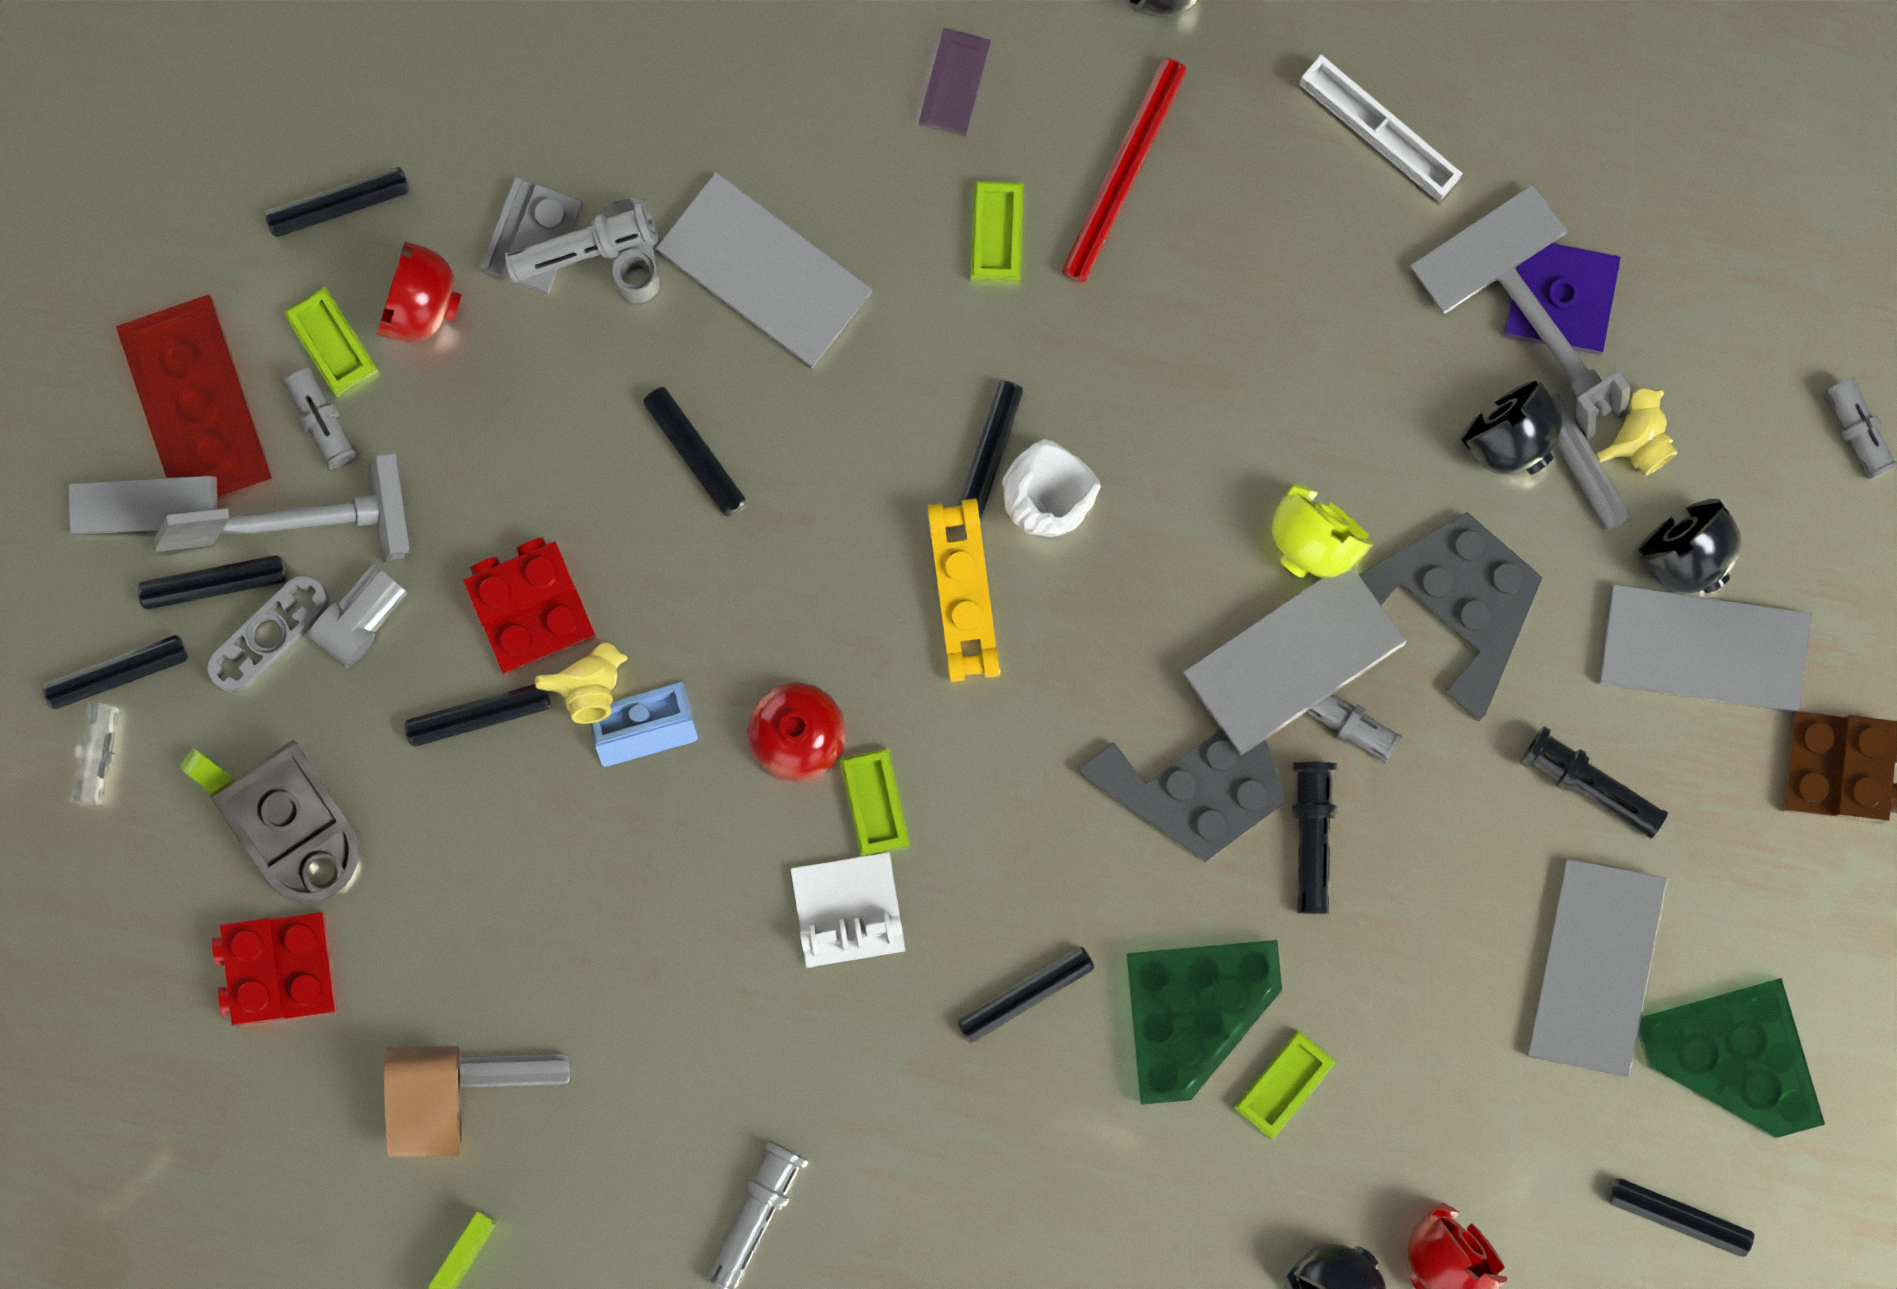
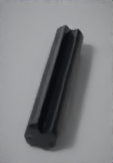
[265,167,409,237]
[957,380,1023,521]
[643,387,746,516]
[137,555,286,609]
[42,635,188,709]
[404,684,551,747]
[958,947,1094,1043]
[1608,1179,1755,1257]

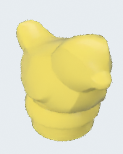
[1595,388,1677,476]
[535,643,627,724]

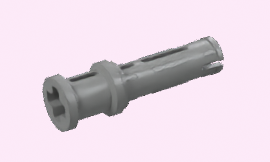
[505,201,658,283]
[705,1141,809,1289]

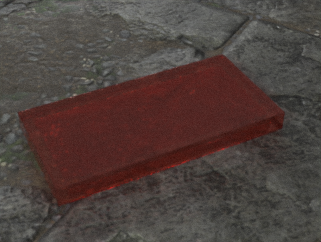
[116,294,274,501]

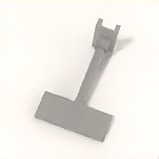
[1410,184,1631,440]
[152,453,410,562]

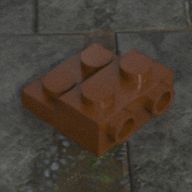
[1782,711,1897,824]

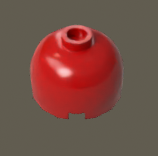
[376,241,462,343]
[747,682,847,783]
[1408,1203,1507,1289]

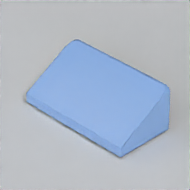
[590,682,698,767]

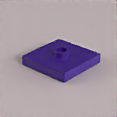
[1504,243,1621,355]

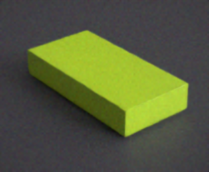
[971,181,1024,283]
[283,286,379,398]
[840,748,910,857]
[1233,1030,1337,1140]
[427,1211,497,1289]

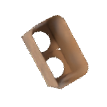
[384,1046,463,1157]

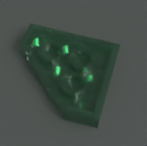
[1126,940,1282,1105]
[1638,978,1825,1138]

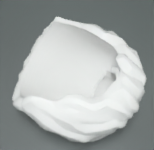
[1002,439,1101,537]

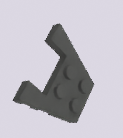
[1358,512,1543,722]
[1078,729,1287,862]

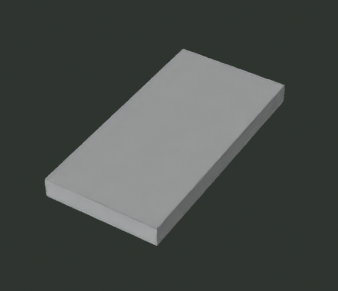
[655,172,873,369]
[1183,568,1406,756]
[1598,584,1812,713]
[1528,859,1668,1077]

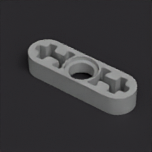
[208,576,329,693]

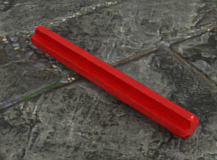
[1062,58,1186,283]

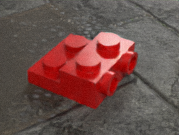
[463,537,596,675]
[212,912,338,1027]

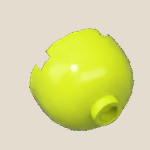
[1272,484,1373,578]

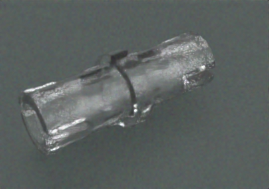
[70,703,121,807]

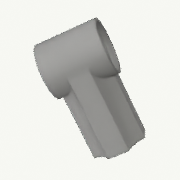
[603,198,660,304]
[308,564,407,668]

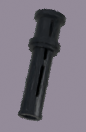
[1520,726,1668,839]
[1292,762,1338,914]

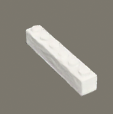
[1299,55,1463,203]

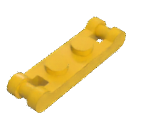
[927,498,1000,683]

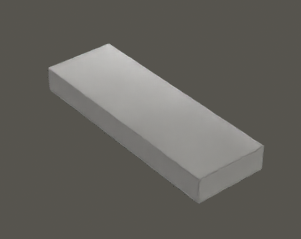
[69,476,217,535]

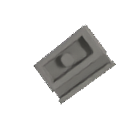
[480,177,583,295]

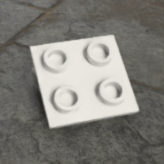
[791,852,906,968]

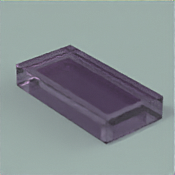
[919,28,991,137]

